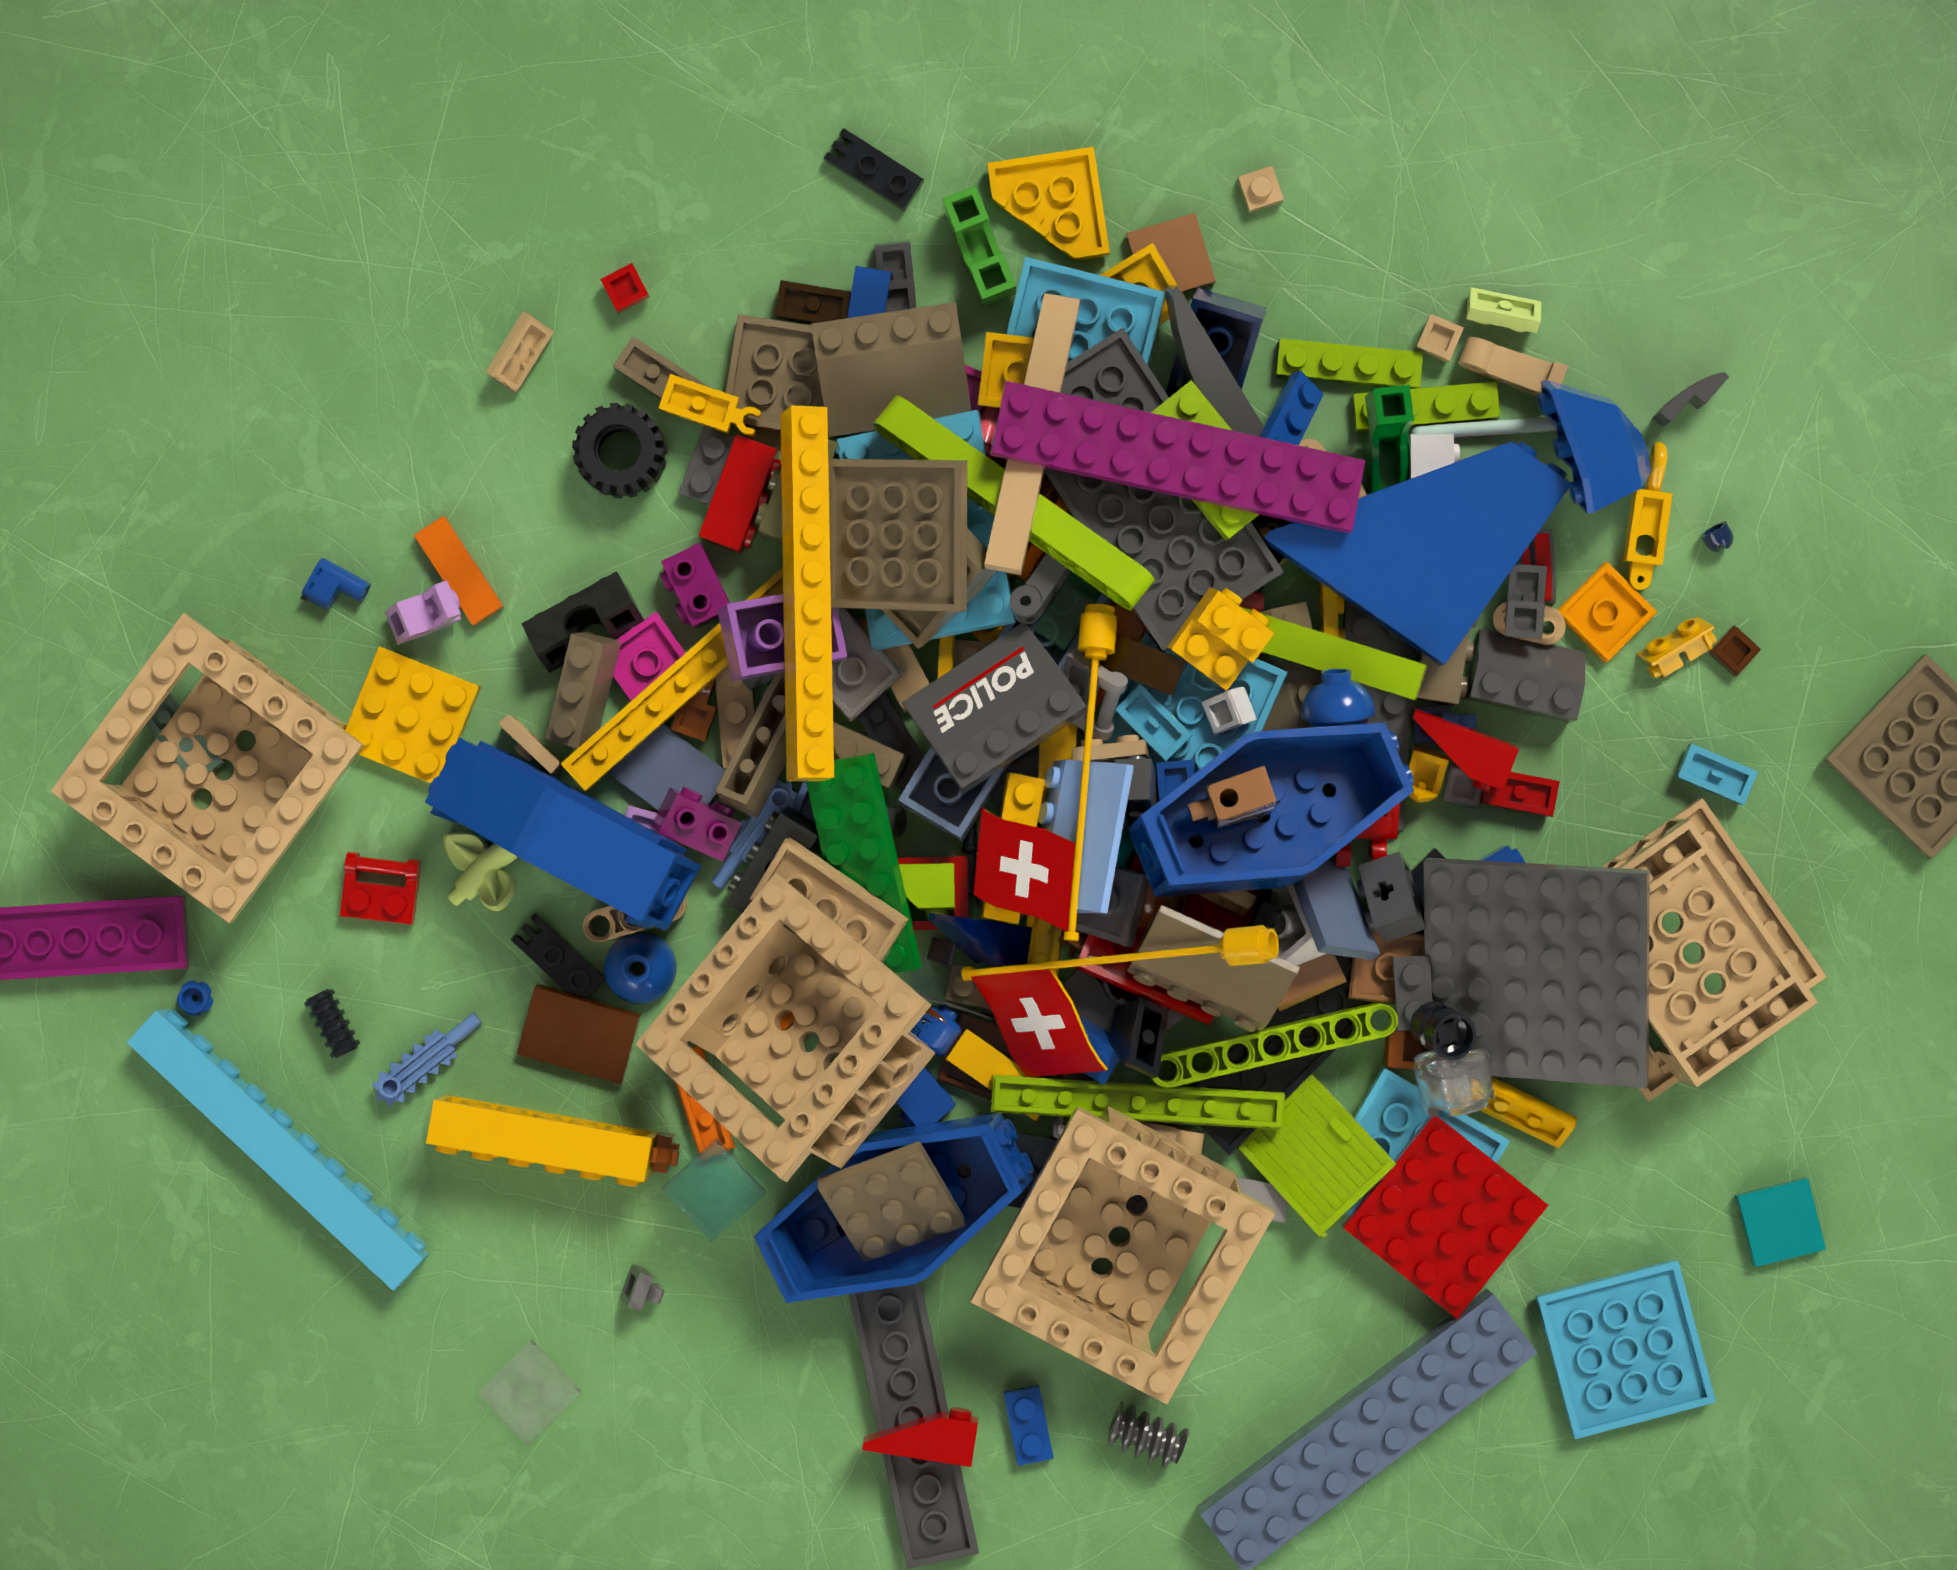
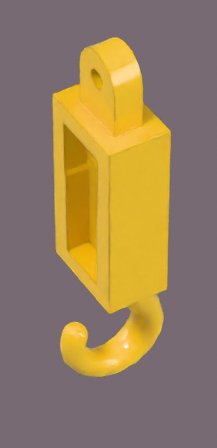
[1622,441,1673,590]

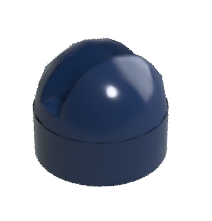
[1701,521,1733,553]

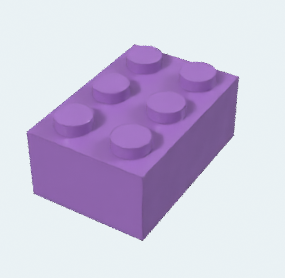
[717,594,847,682]

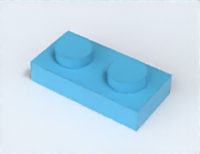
[1116,683,1193,762]
[1675,743,1758,805]

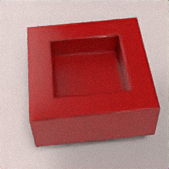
[600,263,650,314]

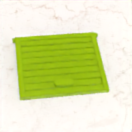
[1238,1073,1397,1240]

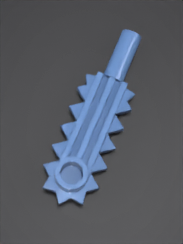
[711,779,799,889]
[372,1012,482,1107]

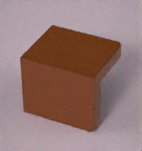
[1383,1030,1431,1071]

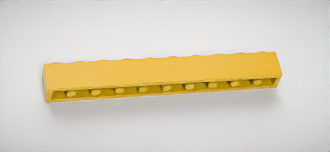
[780,405,834,781]

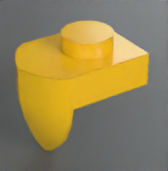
[1409,747,1450,803]

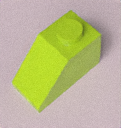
[899,863,955,917]

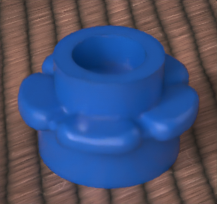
[177,980,213,1016]

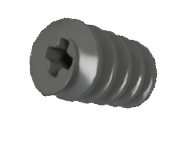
[1108,1401,1189,1470]

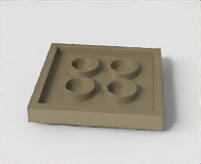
[725,314,829,439]
[817,1141,965,1263]

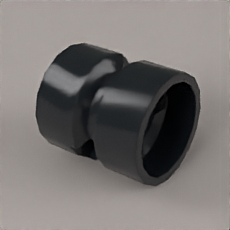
[1410,1001,1476,1060]

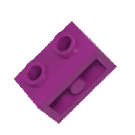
[659,543,730,630]
[652,786,742,862]

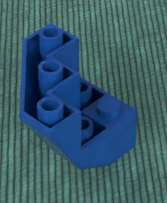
[1537,380,1651,514]

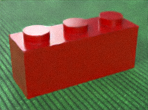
[698,434,781,555]

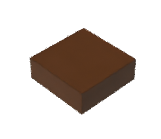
[1708,625,1761,677]

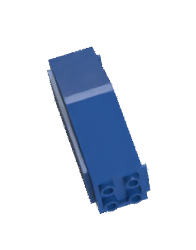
[1127,722,1414,897]
[425,737,702,931]
[754,1113,1034,1303]

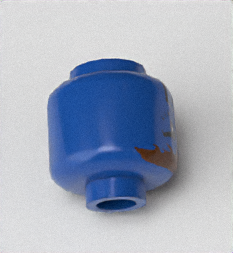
[911,1003,961,1059]

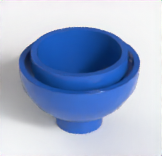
[1301,668,1375,727]
[604,932,677,1004]

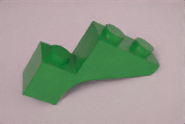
[1361,385,1414,495]

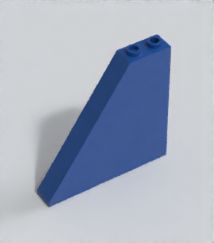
[1263,441,1570,666]

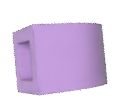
[385,581,461,645]

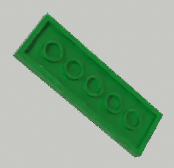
[806,752,922,973]

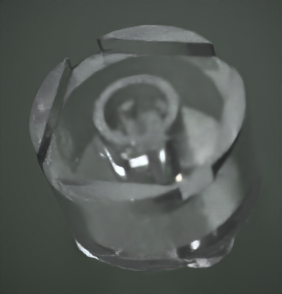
[1413,1049,1495,1117]

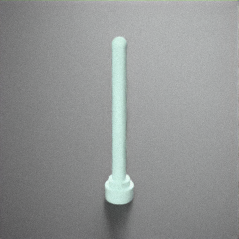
[1411,417,1557,438]

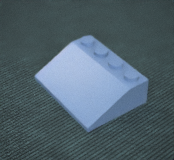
[1039,759,1134,914]

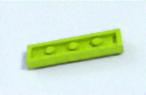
[1275,338,1423,389]
[1352,381,1500,432]

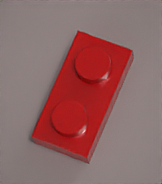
[1480,772,1560,817]

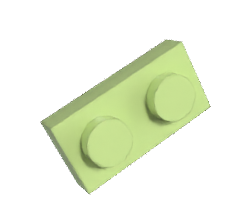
[1466,287,1541,334]

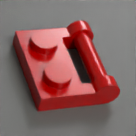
[340,852,421,925]

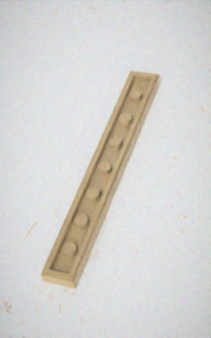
[984,293,1080,575]

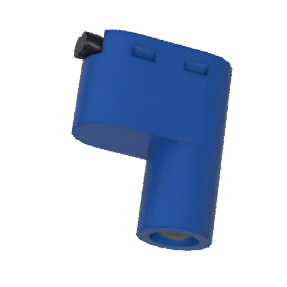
[300,558,371,611]

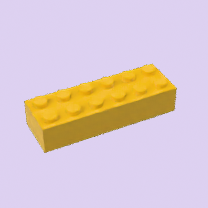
[426,1095,660,1187]

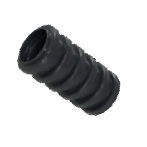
[304,989,361,1058]

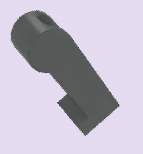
[1010,553,1072,624]

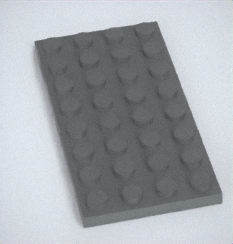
[1043,328,1284,652]

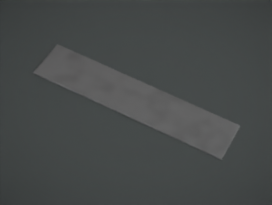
[916,991,996,1020]

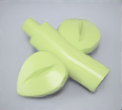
[443,831,518,911]

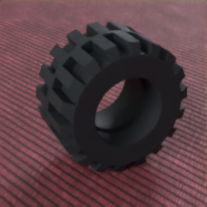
[572,403,667,499]

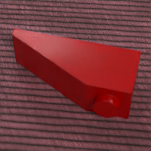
[1411,708,1519,793]
[862,1407,978,1467]

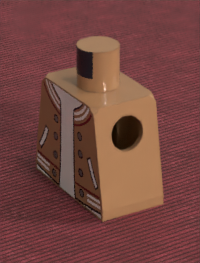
[1187,766,1277,829]

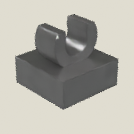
[620,1264,665,1311]

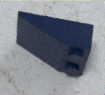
[1166,288,1267,397]

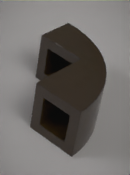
[1083,634,1186,696]

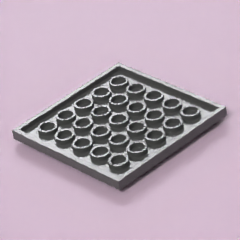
[1424,858,1650,1088]

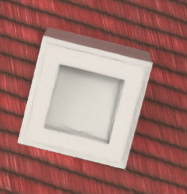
[1202,687,1256,736]

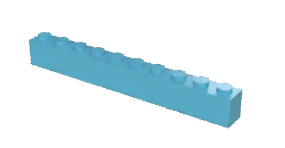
[127,1009,429,1291]

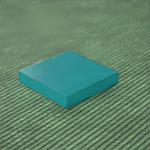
[1735,1178,1826,1267]

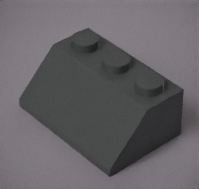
[1465,629,1586,723]

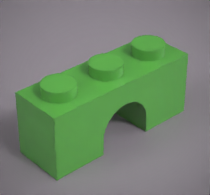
[942,185,1016,307]

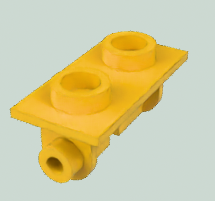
[1637,617,1717,679]

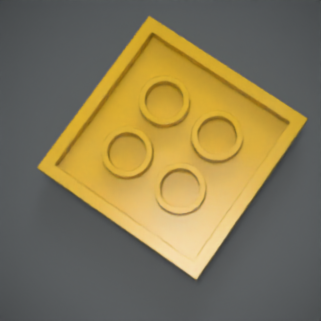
[345,646,481,783]

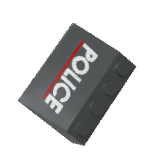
[902,623,1086,794]

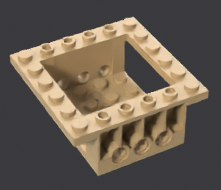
[50,613,364,923]
[1601,798,1827,1102]
[635,872,935,1182]
[970,1105,1275,1404]

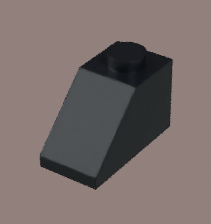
[1109,997,1169,1078]

